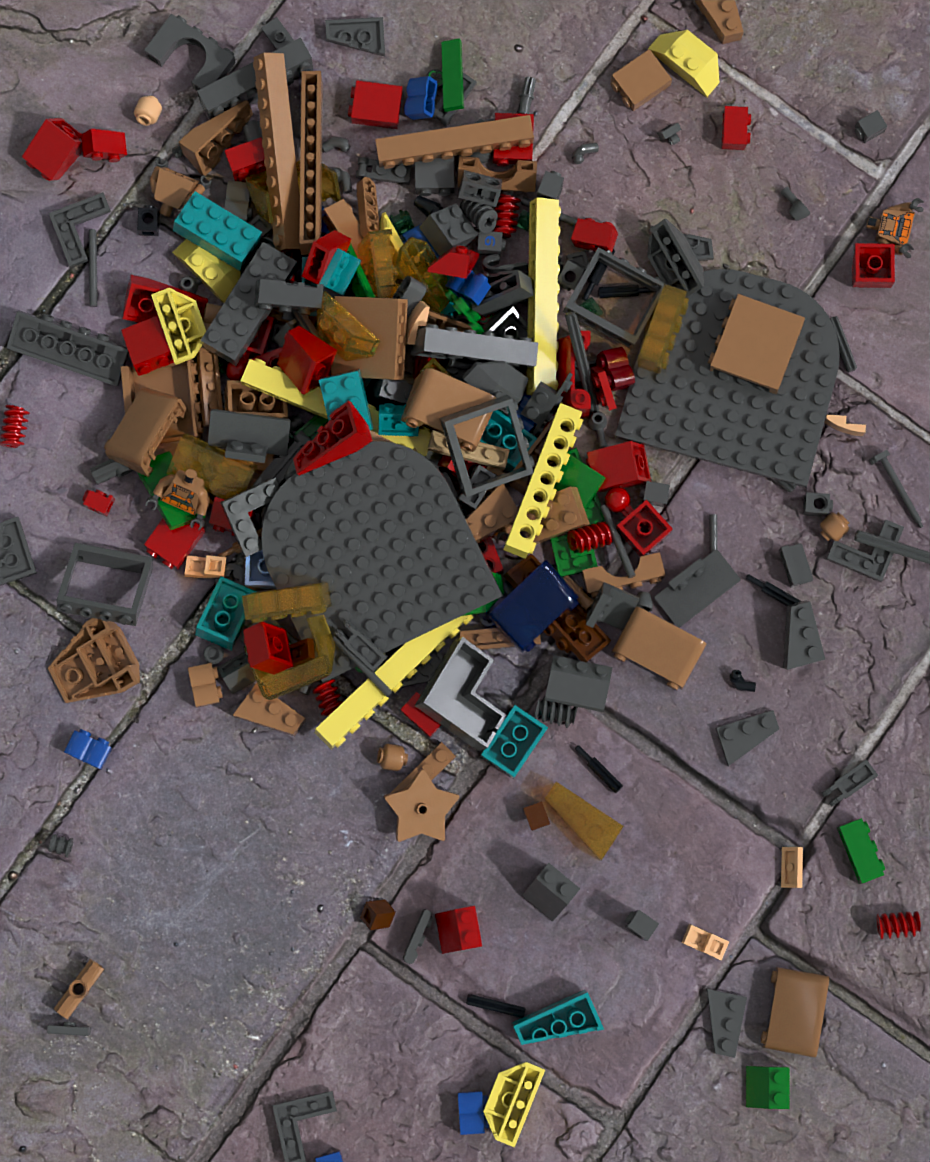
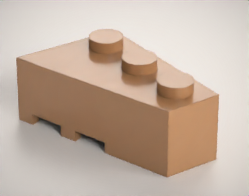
[695,0,743,44]
[466,484,518,543]
[233,683,306,737]

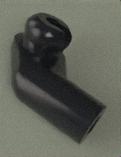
[729,669,756,692]

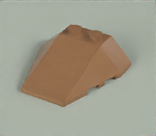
[48,618,140,703]

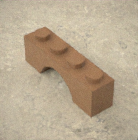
[457,156,537,192]
[582,552,665,598]

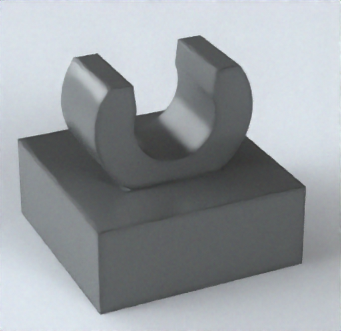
[657,123,682,145]

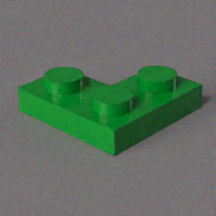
[550,535,598,578]

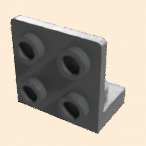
[586,582,639,630]

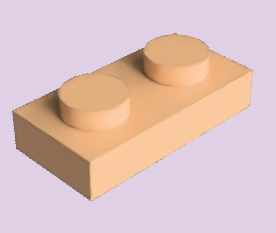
[781,847,803,888]

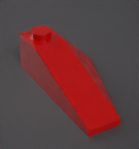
[427,246,480,278]
[122,275,208,322]
[293,401,373,476]

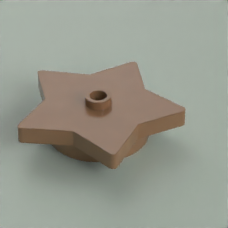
[383,768,459,842]

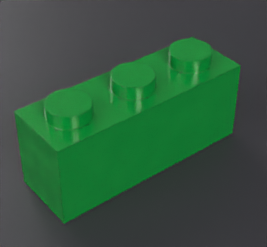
[837,818,885,884]

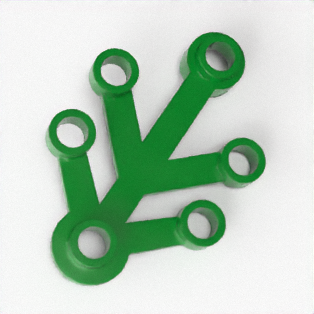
[445,289,485,334]

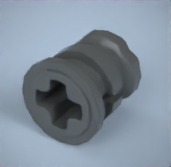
[48,834,73,858]

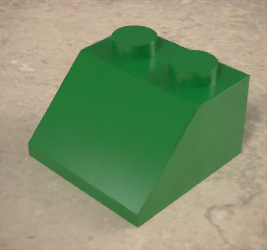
[746,1066,790,1109]

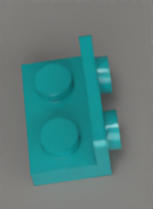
[319,248,361,295]
[378,403,419,436]

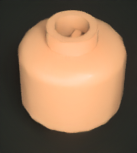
[134,96,162,126]

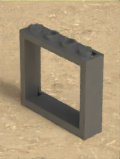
[563,247,667,350]
[440,395,535,497]
[57,543,153,626]

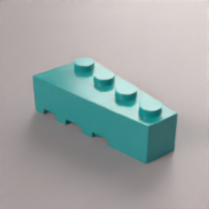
[511,989,604,1045]

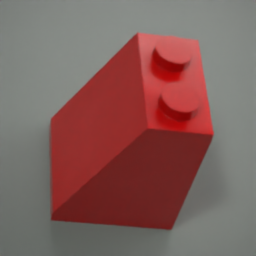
[22,118,83,181]
[277,326,337,395]
[586,441,651,492]
[435,906,482,954]

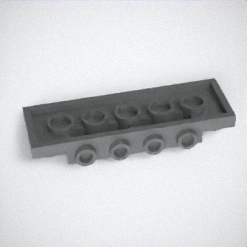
[7,310,129,386]

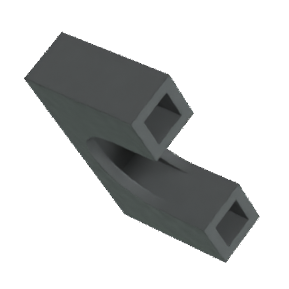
[144,14,236,91]

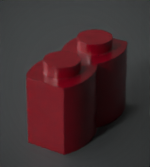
[596,347,635,391]

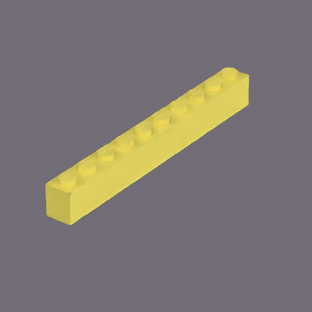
[526,197,561,395]
[241,358,432,458]
[314,614,474,749]

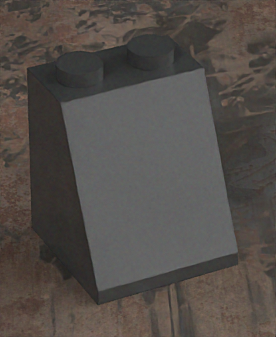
[366,371,415,405]
[521,863,580,921]

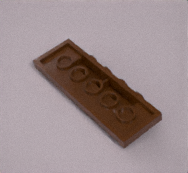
[504,554,611,663]

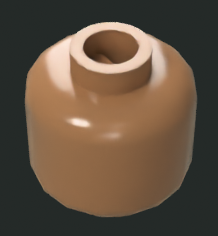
[820,512,850,541]
[377,744,408,771]

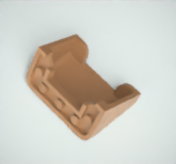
[401,368,496,452]
[104,387,188,477]
[612,606,707,690]
[761,967,829,1058]

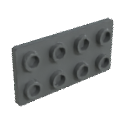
[208,409,291,463]
[655,549,741,628]

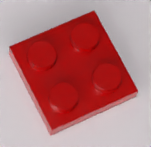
[590,366,617,411]

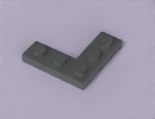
[49,192,111,268]
[220,477,280,557]
[826,520,904,582]
[272,1091,337,1162]

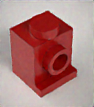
[82,489,115,517]

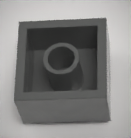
[419,203,479,256]

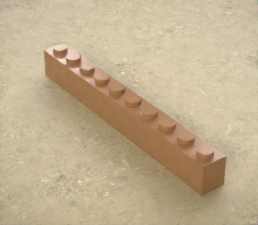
[253,53,300,252]
[299,71,323,255]

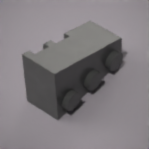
[783,600,825,670]

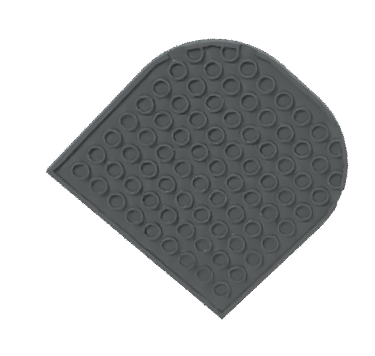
[615,269,840,488]
[262,441,503,683]

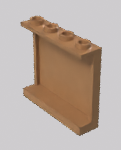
[708,294,805,395]
[330,296,408,380]
[121,359,204,444]

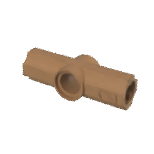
[54,959,105,1019]

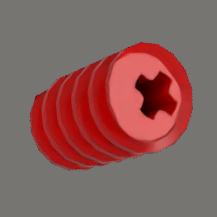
[492,195,520,238]
[0,405,30,448]
[567,521,612,554]
[313,679,344,716]
[876,911,921,939]

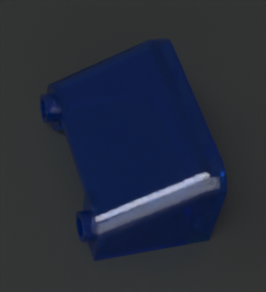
[489,560,579,653]

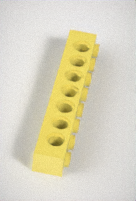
[503,403,583,559]

